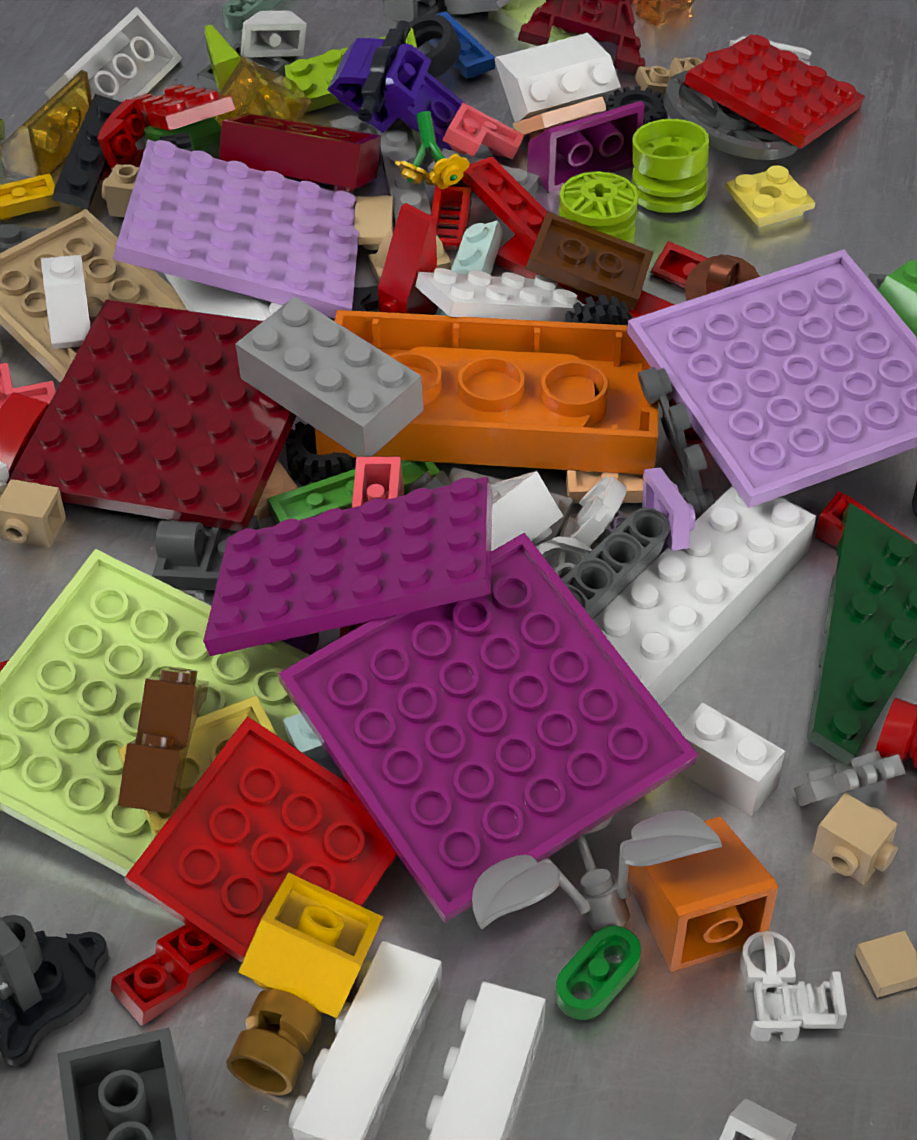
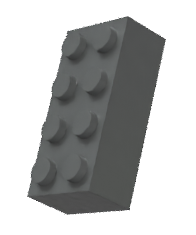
[57,1027,191,1140]

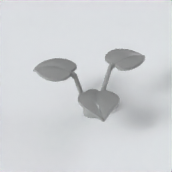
[472,810,722,932]

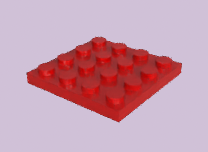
[684,34,865,149]
[125,716,397,963]

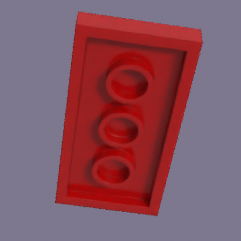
[132,84,235,131]

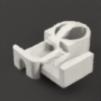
[740,931,847,1041]

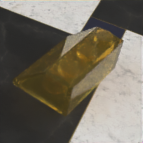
[0,70,92,181]

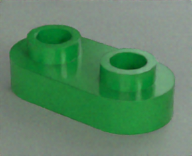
[555,926,641,1020]

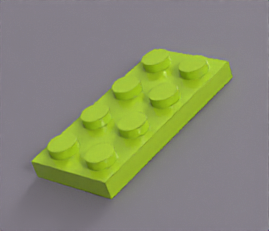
[285,28,418,116]

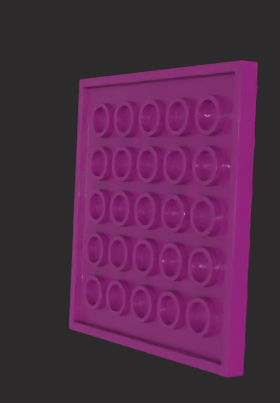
[278,532,699,923]

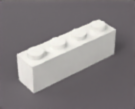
[289,941,442,1140]
[426,981,546,1140]

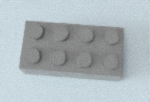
[235,296,423,457]

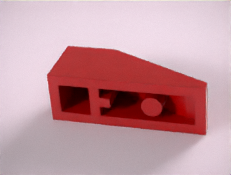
[378,203,438,315]

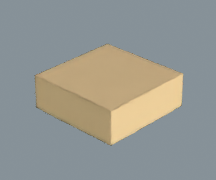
[855,930,917,998]

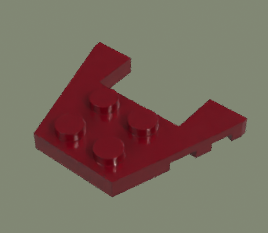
[517,0,646,75]

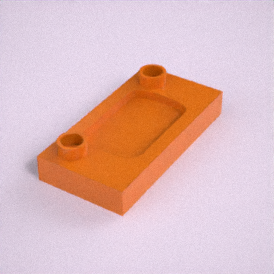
[315,310,659,474]

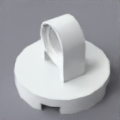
[559,476,628,546]

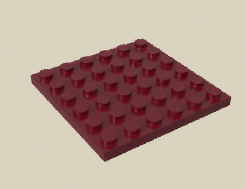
[7,300,297,531]

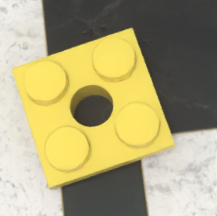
[725,166,815,227]

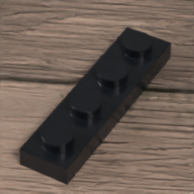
[53,94,122,210]

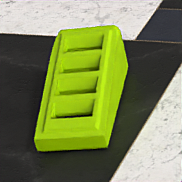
[205,24,244,92]

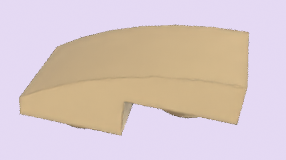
[635,57,704,97]
[354,196,393,250]

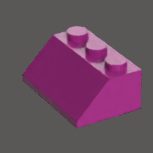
[528,101,645,194]

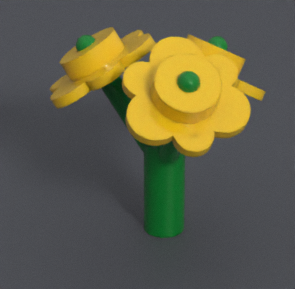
[394,111,470,189]

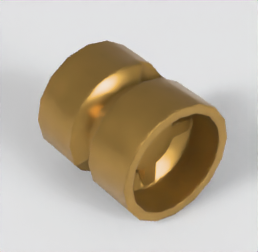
[226,989,322,1096]

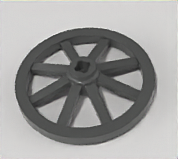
[663,70,799,160]

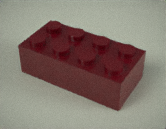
[219,112,381,193]

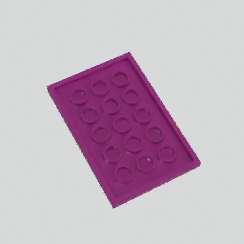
[203,476,492,656]

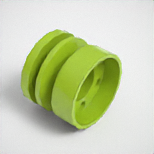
[633,119,709,213]
[559,171,639,245]

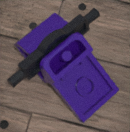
[327,20,468,152]

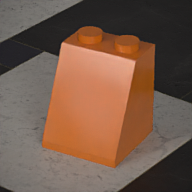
[628,816,778,973]

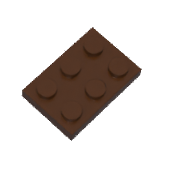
[525,211,654,311]

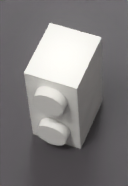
[679,702,785,817]

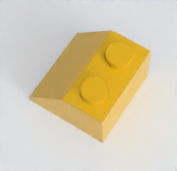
[238,873,383,1019]

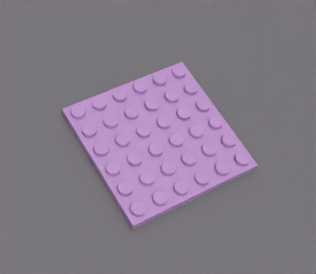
[113,140,359,319]
[627,249,917,508]

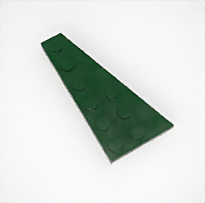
[807,502,917,766]

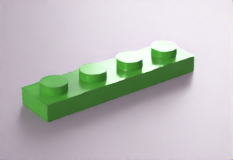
[267,460,440,524]

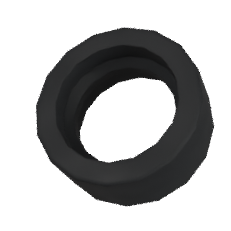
[409,14,461,78]

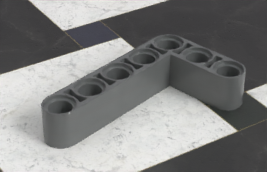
[561,508,670,619]

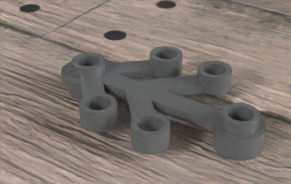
[638,367,715,520]

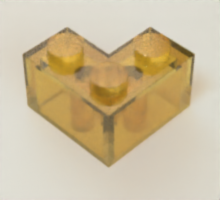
[214,56,312,126]

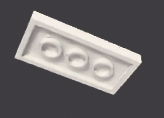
[415,268,584,322]

